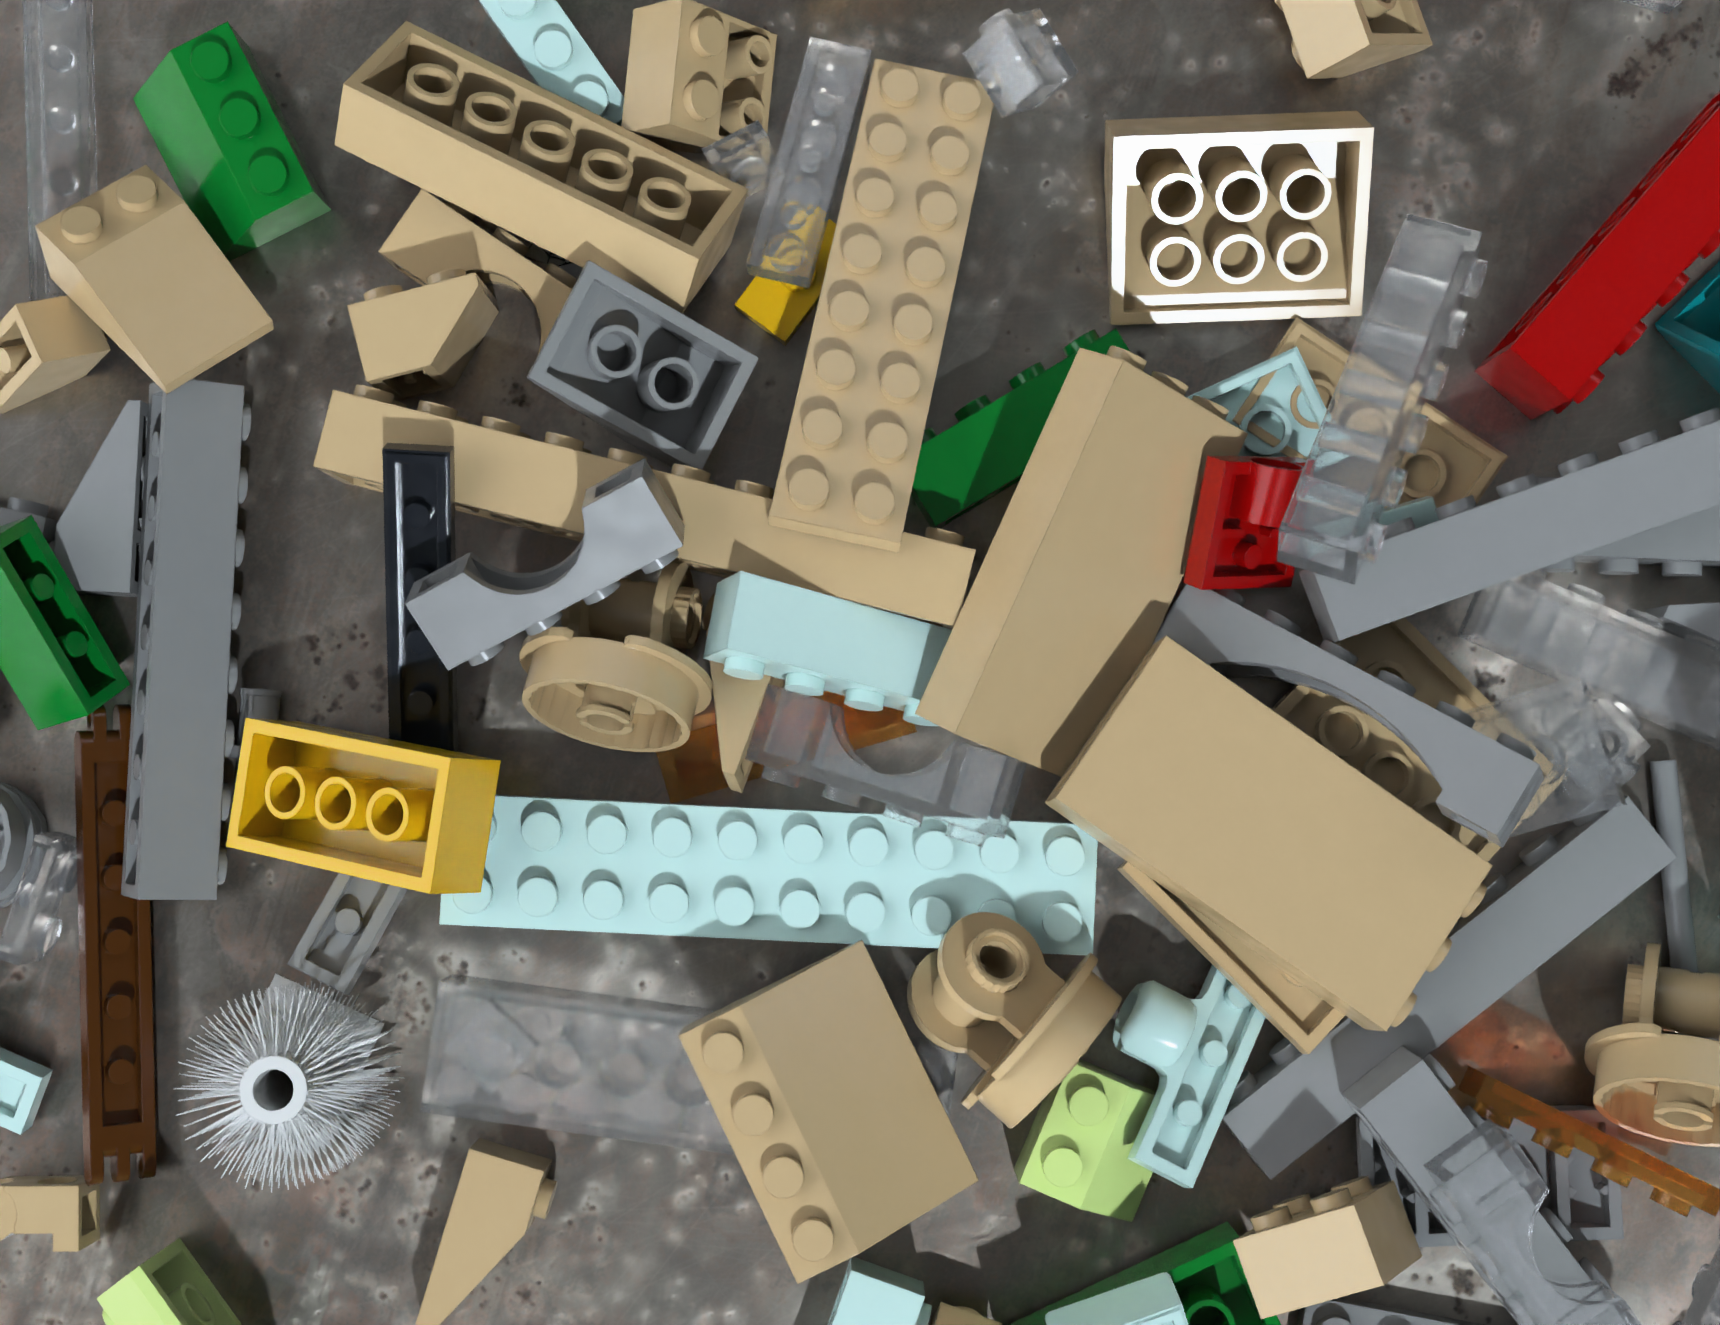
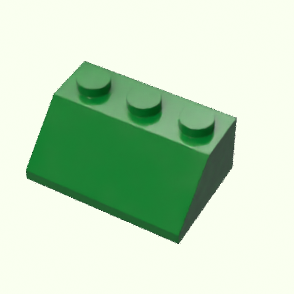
[133,21,331,262]

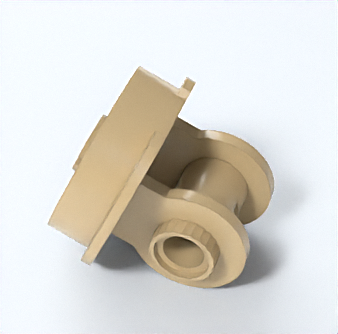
[519,562,713,752]
[907,912,1122,1129]
[1584,942,1720,1147]

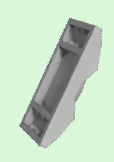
[1356,1105,1624,1247]

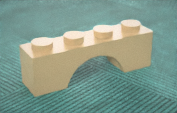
[378,189,577,354]

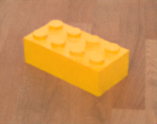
[226,718,501,894]

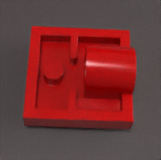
[1183,455,1316,590]

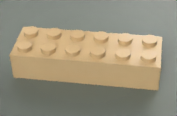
[334,21,749,314]

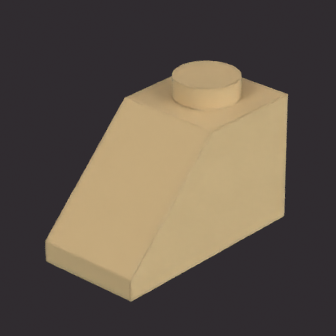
[0,295,111,414]

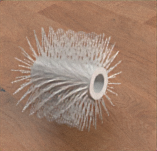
[173,981,404,1193]

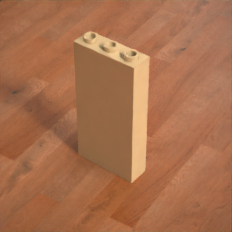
[915,346,1248,777]
[1045,635,1493,1032]

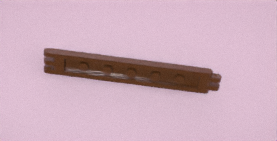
[74,704,156,1186]

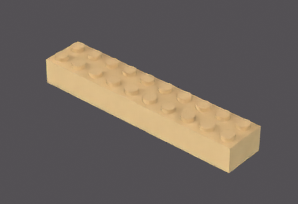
[313,384,976,630]

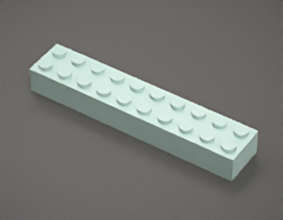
[439,794,1098,956]

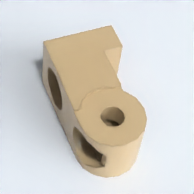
[0,1175,100,1252]

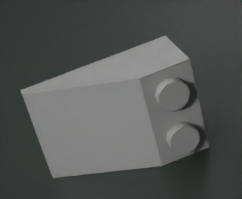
[526,260,759,470]

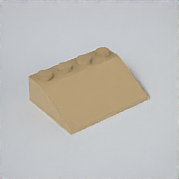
[1104,111,1374,325]
[678,940,979,1284]

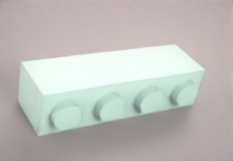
[703,571,952,726]

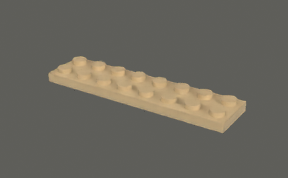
[768,58,998,553]

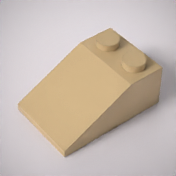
[35,165,274,394]

